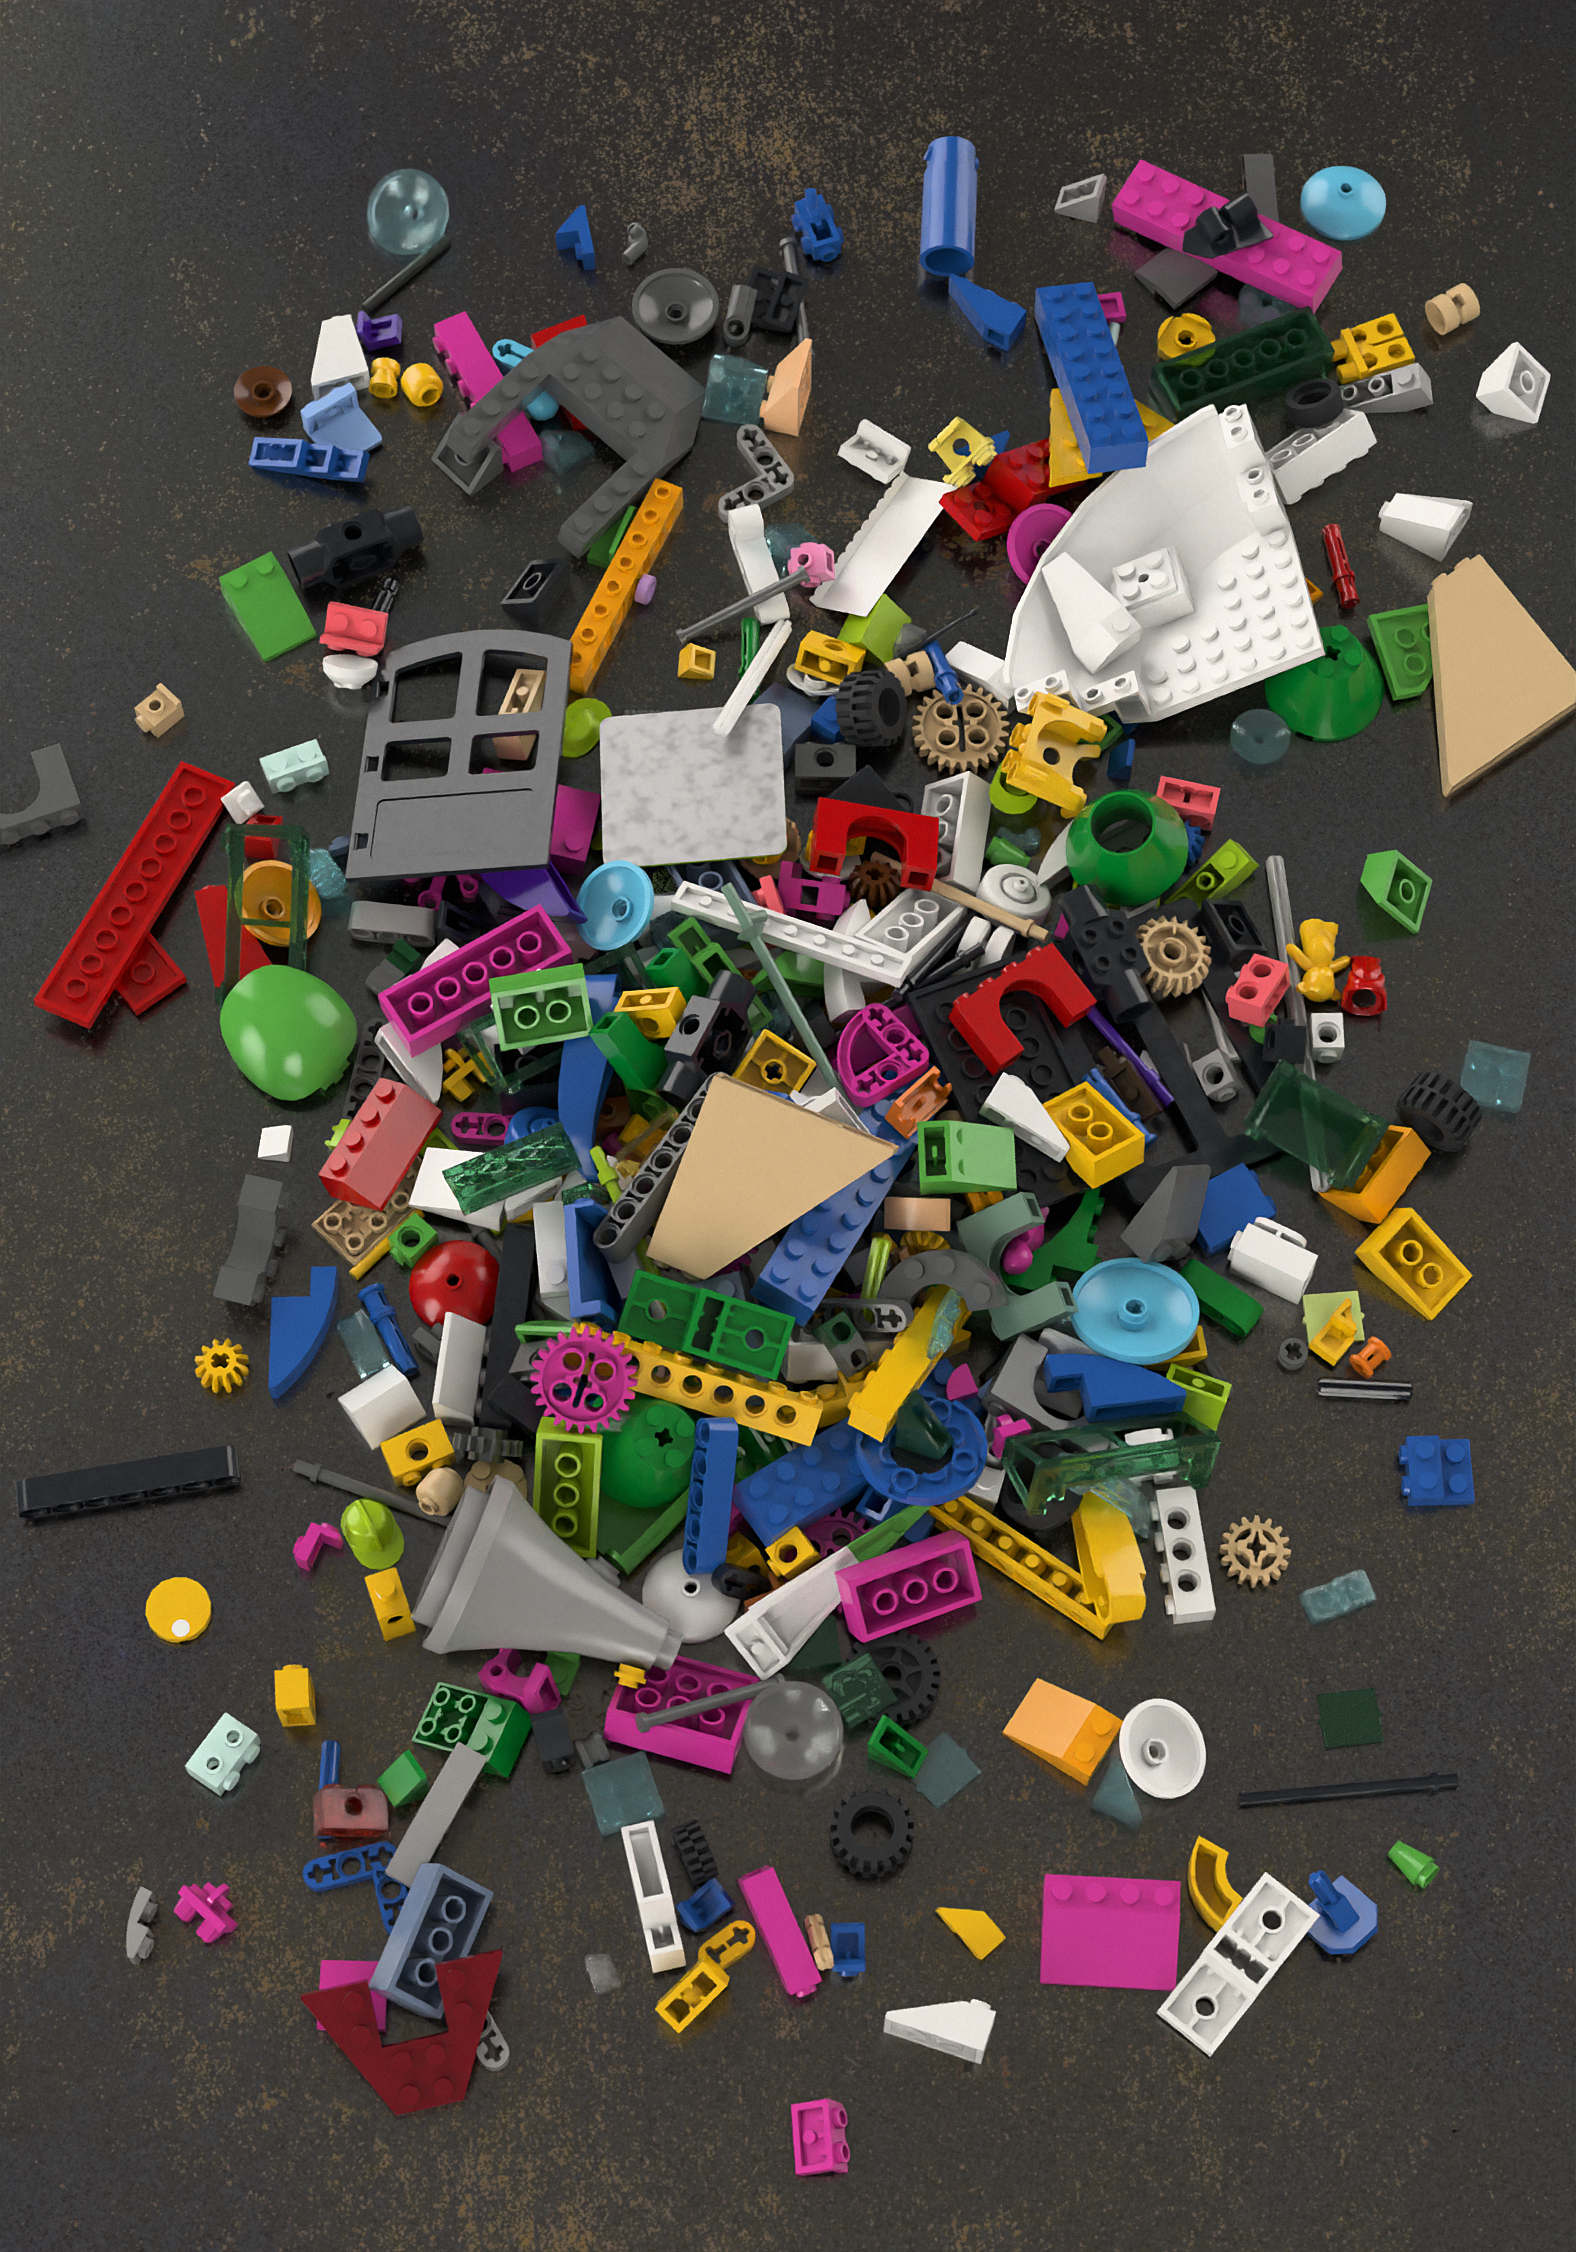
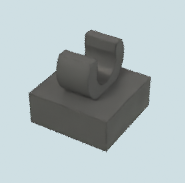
[412,1322,444,1364]

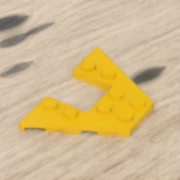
[1049,388,1175,487]

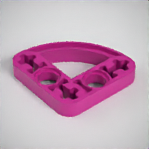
[837,1003,929,1107]

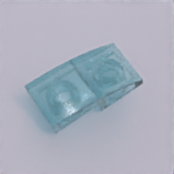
[927,1288,962,1360]
[1299,1569,1377,1625]

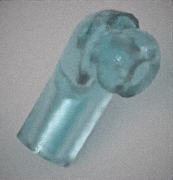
[995,826,1042,851]

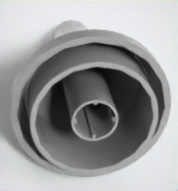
[410,1475,683,1672]

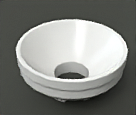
[323,654,378,689]

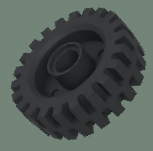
[843,1629,941,1728]

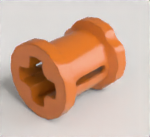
[1349,1336,1392,1379]

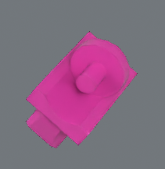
[173,1882,238,1943]

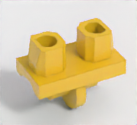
[441,1047,497,1102]

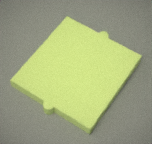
[1302,1291,1365,1346]

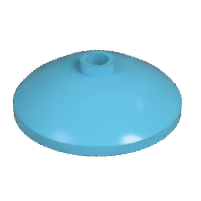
[1300,166,1386,240]
[576,860,654,952]

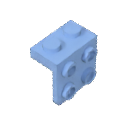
[300,382,382,452]

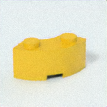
[1188,1836,1243,1933]

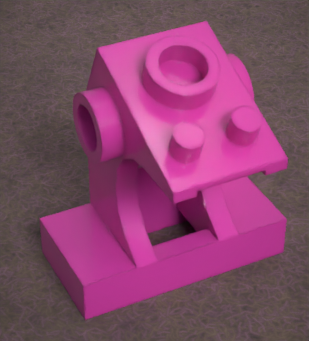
[778,861,850,921]
[477,1648,562,1715]

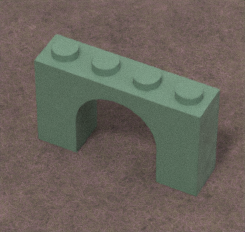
[956,1192,1079,1342]

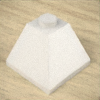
[1476,342,1551,423]

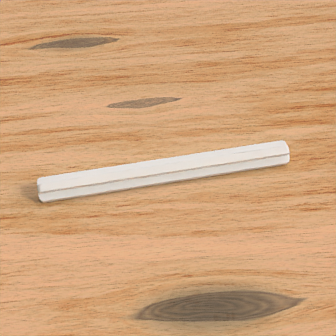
[713,619,792,737]

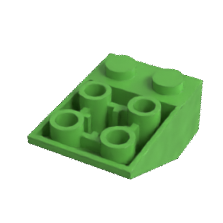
[917,1120,1017,1195]

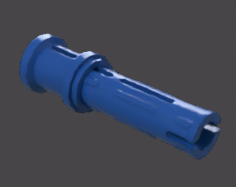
[1081,1068,1158,1152]
[357,1283,420,1377]

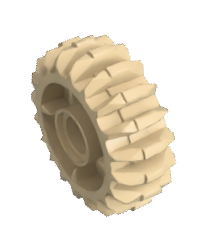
[1135,915,1212,998]

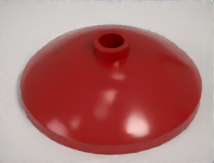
[409,1240,500,1328]

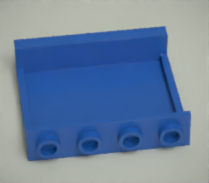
[563,1198,637,1342]

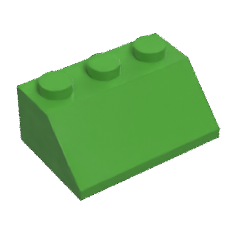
[489,963,593,1051]

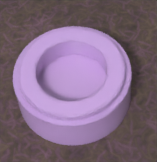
[635,574,657,605]

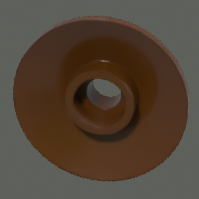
[234,366,292,417]

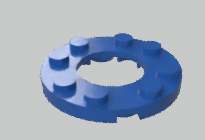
[855,1391,987,1506]

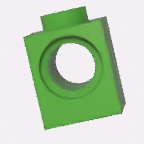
[388,1213,440,1269]

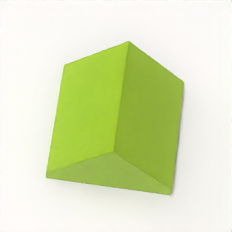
[837,594,912,667]

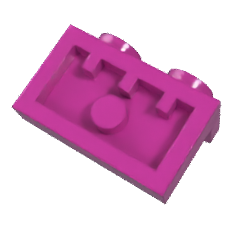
[791,2099,850,2176]

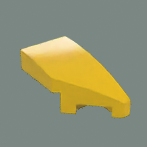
[935,1907,1006,1960]

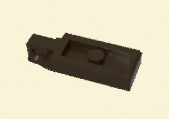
[1098,1046,1164,1126]

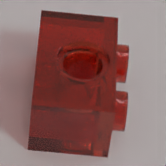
[313,1784,388,1838]

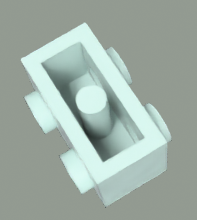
[185,1712,261,1796]

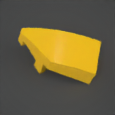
[1308,1298,1357,1366]

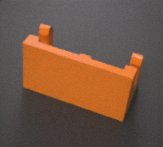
[884,1066,952,1139]

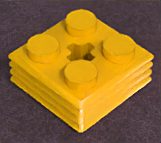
[732,1029,816,1096]

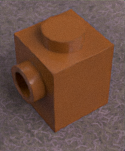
[595,1096,630,1141]

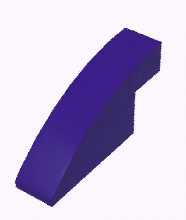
[479,860,588,924]

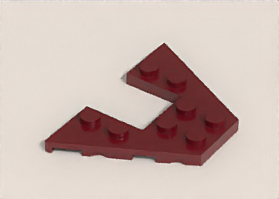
[300,1948,503,2116]

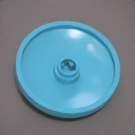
[1070,1257,1199,1365]

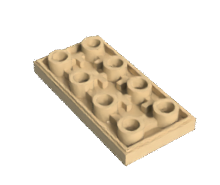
[311,1155,423,1267]

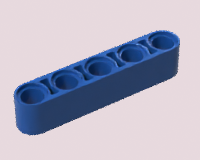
[682,1417,739,1575]

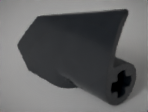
[1182,192,1273,259]

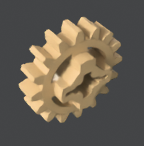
[1219,1515,1291,1588]

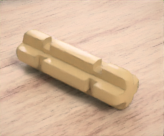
[804,1913,835,1971]

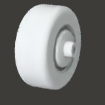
[976,864,1052,934]

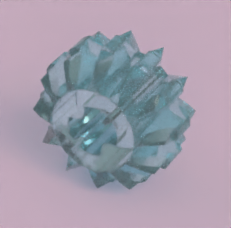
[300,847,348,900]

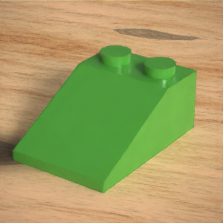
[219,552,317,662]

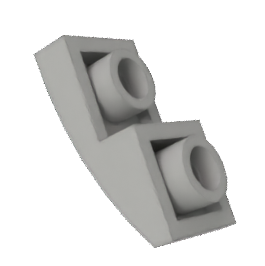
[126,1886,158,1966]

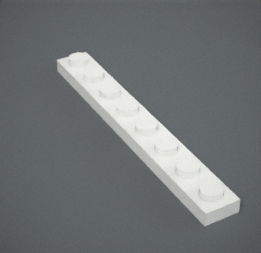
[671,881,912,988]

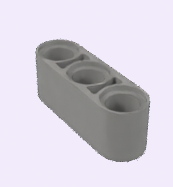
[347,901,438,947]

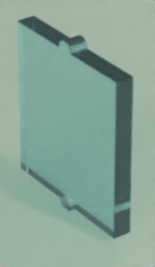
[909,1731,981,1810]

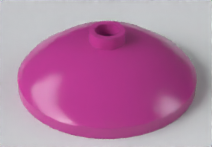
[1007,504,1072,585]

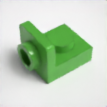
[544,1651,581,1699]

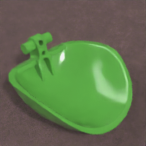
[220,965,358,1101]

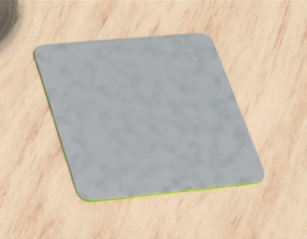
[600,703,787,867]

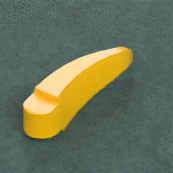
[1071,1468,1146,1625]

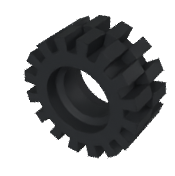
[670,1819,719,1886]

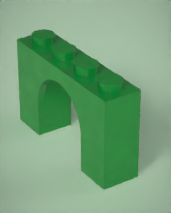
[588,948,710,1090]

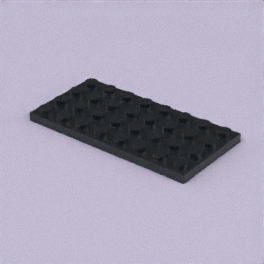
[905,954,1124,1209]

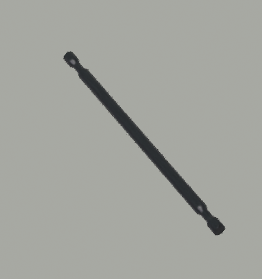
[876,608,978,670]

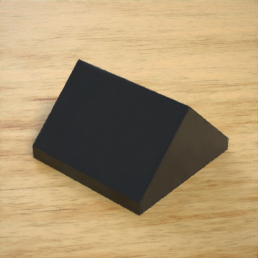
[500,558,570,627]
[1200,898,1269,968]

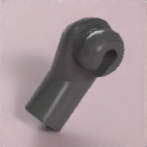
[621,222,648,265]

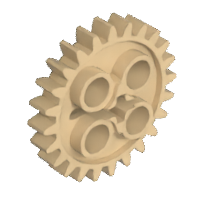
[912,683,1010,775]

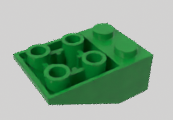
[411,1681,532,1778]

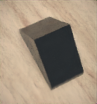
[435,900,490,948]

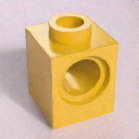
[765,1526,822,1581]

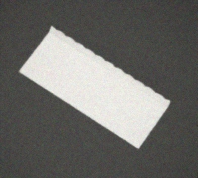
[809,470,958,617]

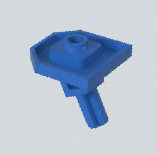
[1306,1870,1378,1954]

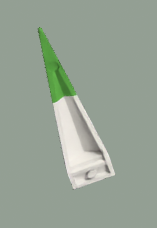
[723,1505,932,1681]

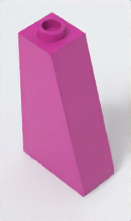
[735,1865,822,1998]

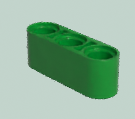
[1178,1259,1264,1337]

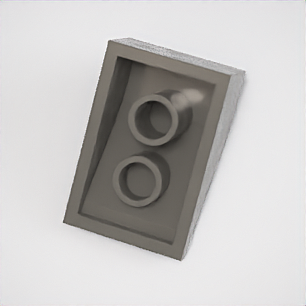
[1120,1164,1212,1263]

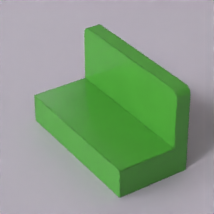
[587,505,636,569]

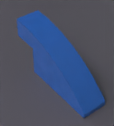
[268,1266,340,1398]
[1042,1353,1186,1423]

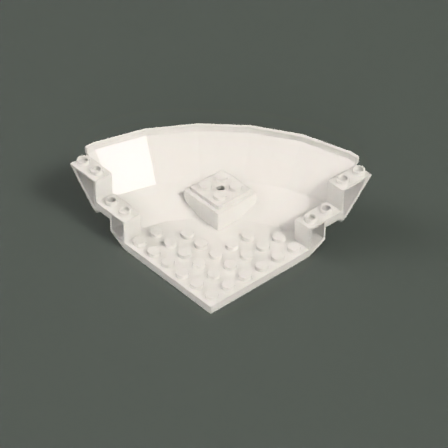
[1003,403,1326,723]

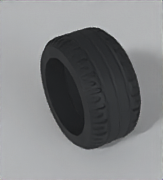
[1000,1444,1086,1533]

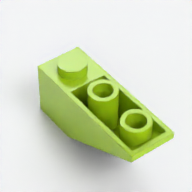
[1164,839,1259,909]

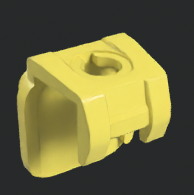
[928,416,997,488]

